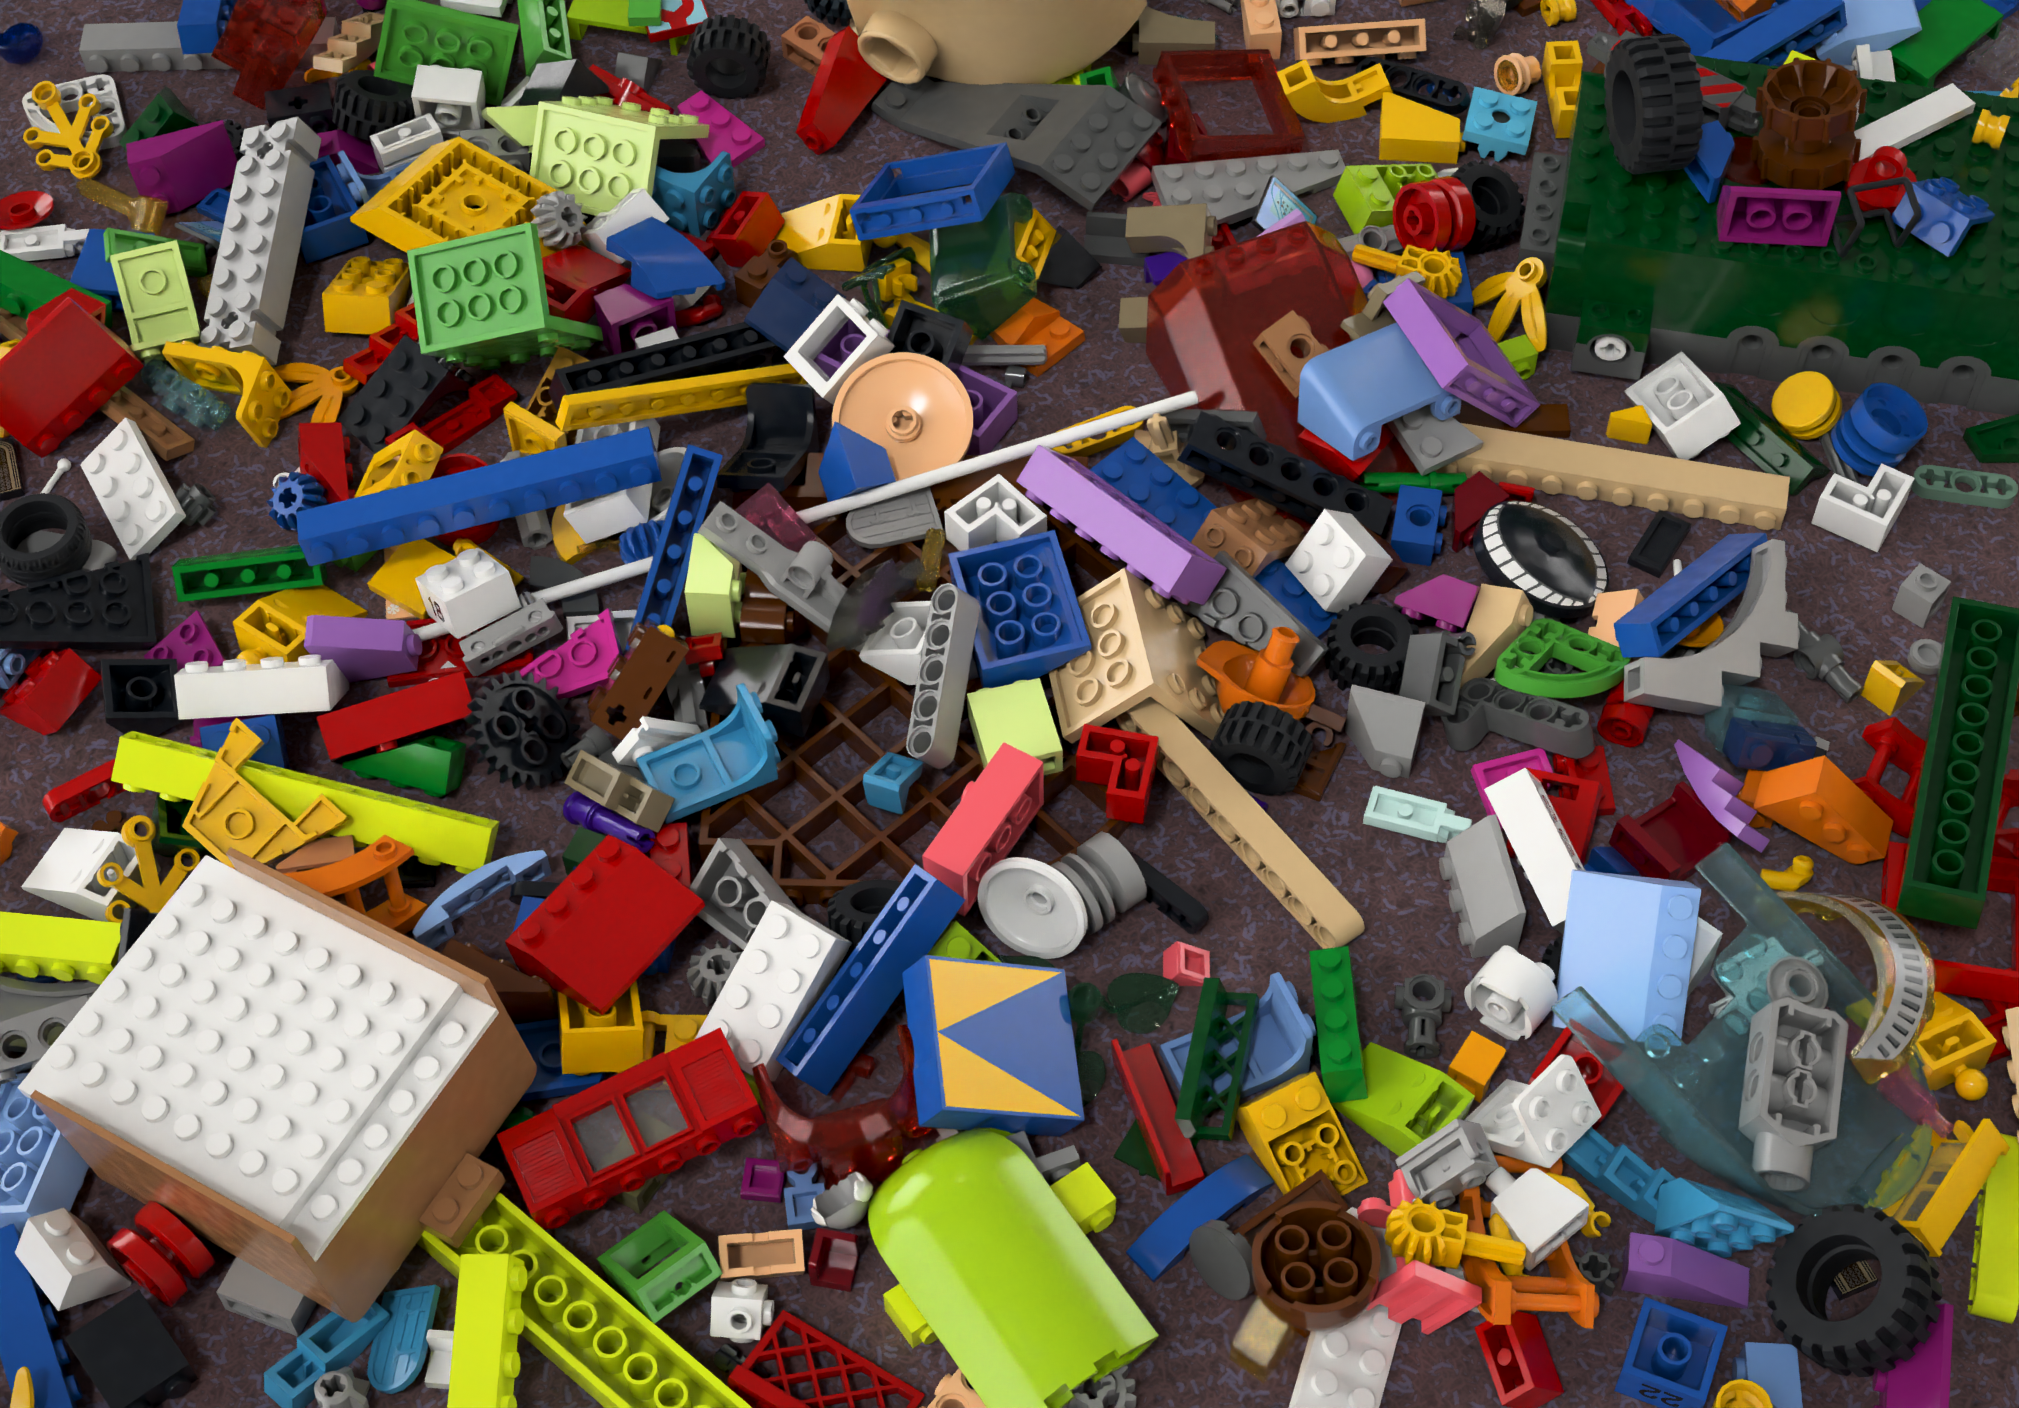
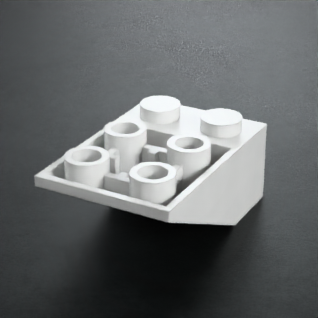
[21,828,161,922]

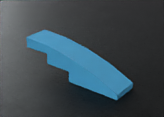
[1561,1127,1707,1251]

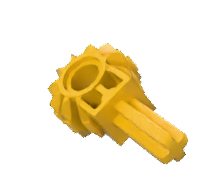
[1352,244,1462,299]
[1384,1197,1526,1269]

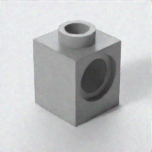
[1892,563,1951,628]

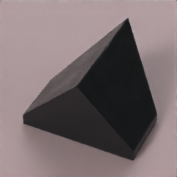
[1036,225,1102,289]

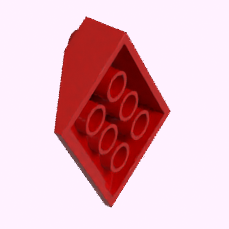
[0,297,144,458]
[505,834,706,1015]

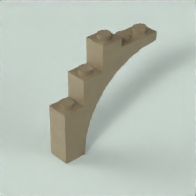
[1119,6,1215,66]

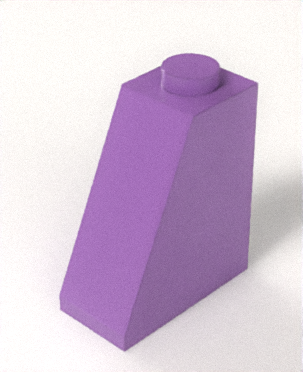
[304,615,422,683]

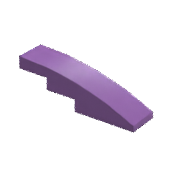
[1674,739,1770,853]

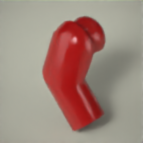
[675,295,724,328]

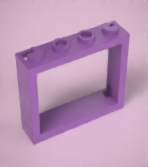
[1383,278,1540,428]

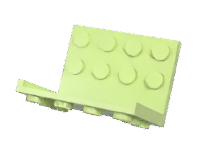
[529,96,710,216]

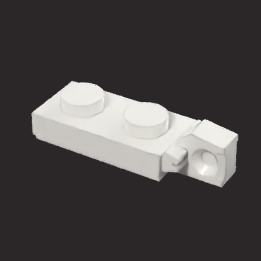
[0,224,89,261]

